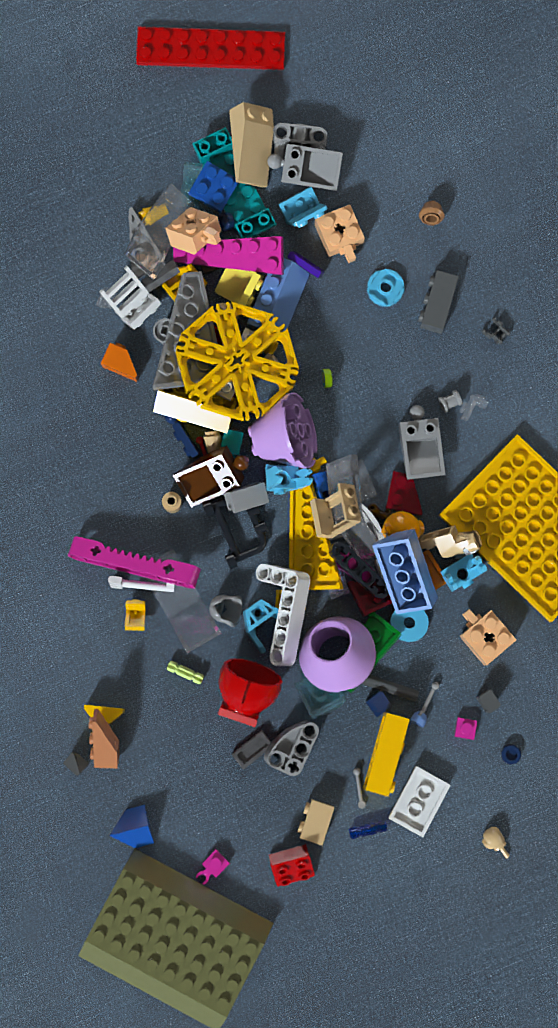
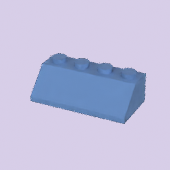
[247,258,310,332]
[372,529,438,614]

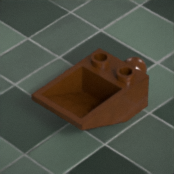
[172,445,249,507]

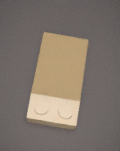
[229,102,274,188]

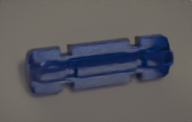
[349,821,388,839]

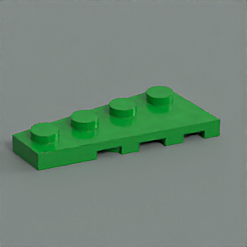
[347,612,401,693]

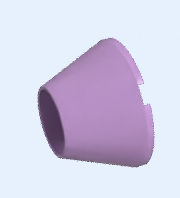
[299,616,376,692]

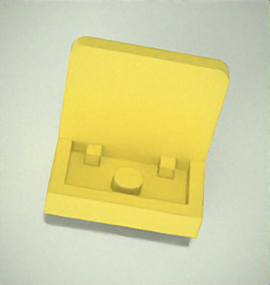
[215,269,264,307]

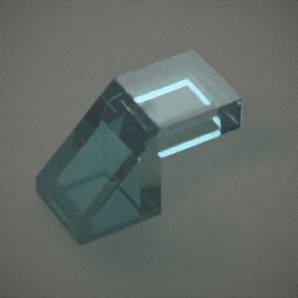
[180,162,203,208]

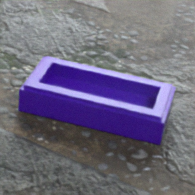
[287,251,324,278]

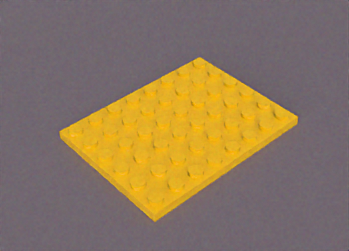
[438,434,558,623]

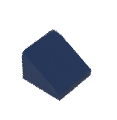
[365,690,392,717]

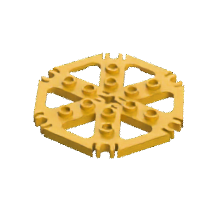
[175,302,299,421]

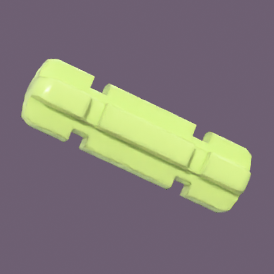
[167,661,204,684]

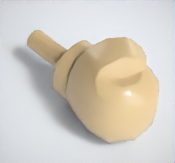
[482,827,510,858]

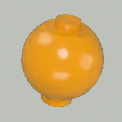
[381,511,424,540]

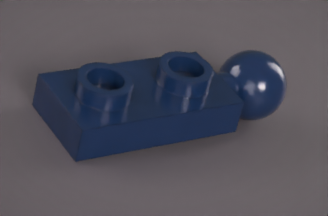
[165,415,203,459]

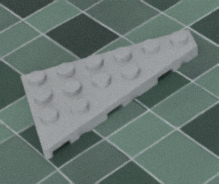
[153,271,218,390]

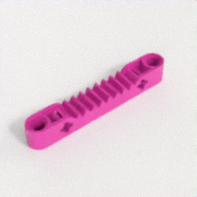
[68,536,201,589]

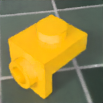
[125,599,146,631]

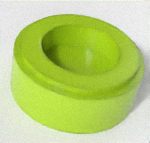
[322,368,332,388]

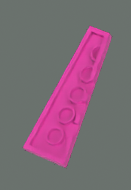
[173,236,284,275]

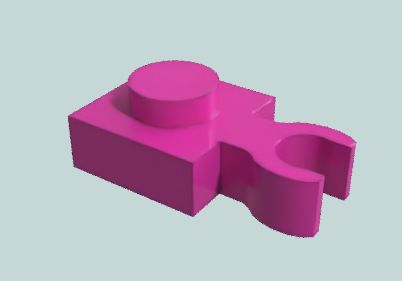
[196,849,230,885]

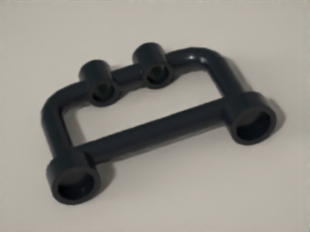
[202,498,268,570]

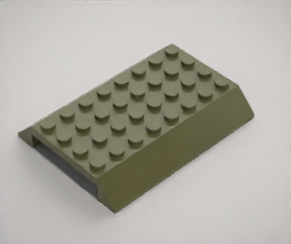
[78,849,274,1028]

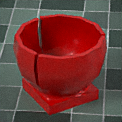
[218,658,282,727]

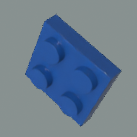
[188,161,238,213]

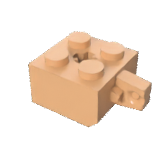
[315,205,365,263]
[165,207,222,255]
[460,609,517,666]

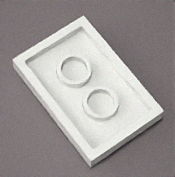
[388,766,451,837]

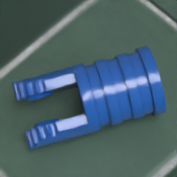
[310,471,332,499]

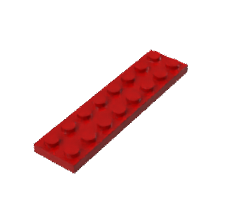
[136,27,285,70]

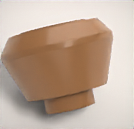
[419,201,445,225]

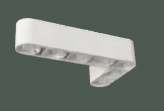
[256,564,310,666]

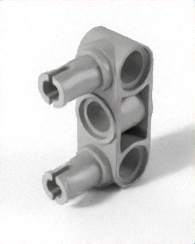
[272,123,327,159]

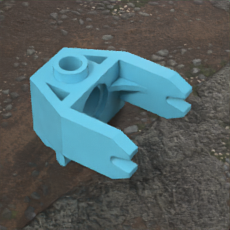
[265,464,313,495]
[440,554,487,592]
[243,599,278,654]

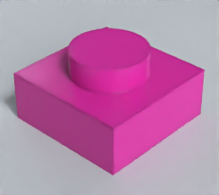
[454,717,477,740]

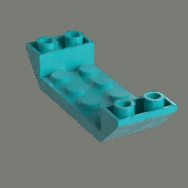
[192,127,277,239]

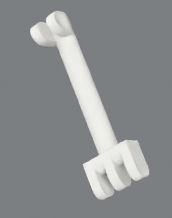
[108,576,175,592]

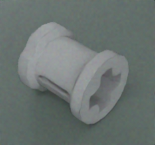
[438,390,463,413]

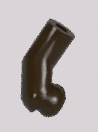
[368,503,394,521]

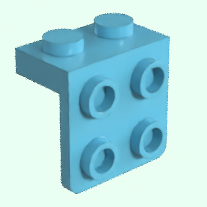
[278,186,328,228]

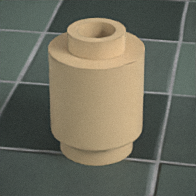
[162,492,182,513]

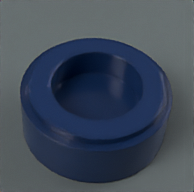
[218,212,234,232]
[501,745,521,764]

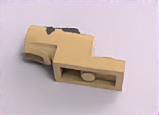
[419,525,482,560]

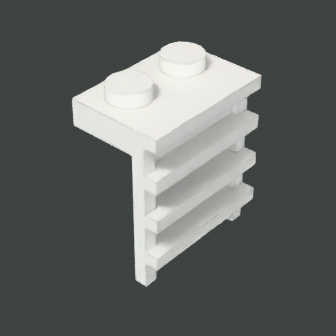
[99,266,161,330]

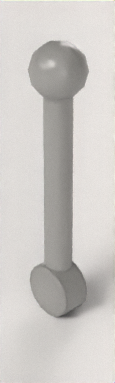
[353,767,366,809]

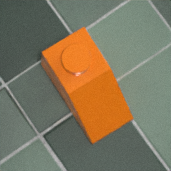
[101,343,139,382]

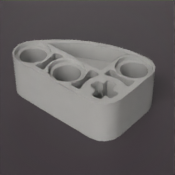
[264,720,319,776]

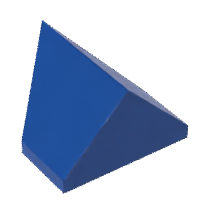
[109,805,154,848]

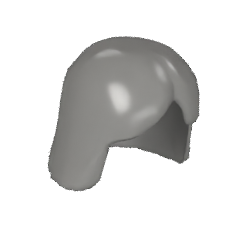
[209,595,243,627]

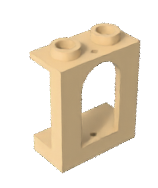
[310,483,362,539]

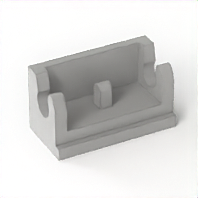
[223,482,269,513]

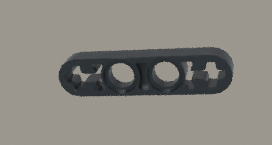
[329,542,389,598]

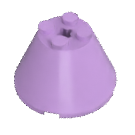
[248,392,317,469]

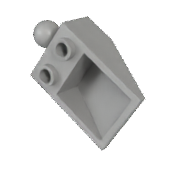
[267,144,343,191]
[399,405,445,480]

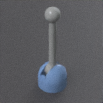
[410,682,439,727]

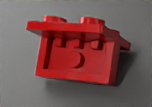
[269,844,315,886]

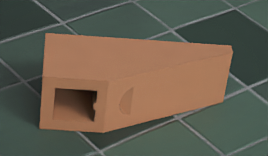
[89,709,120,769]

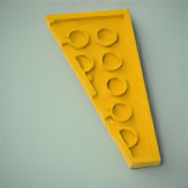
[289,476,344,590]

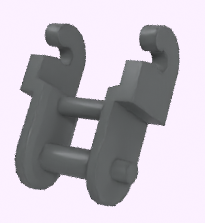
[481,317,510,345]

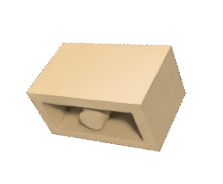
[297,799,335,845]

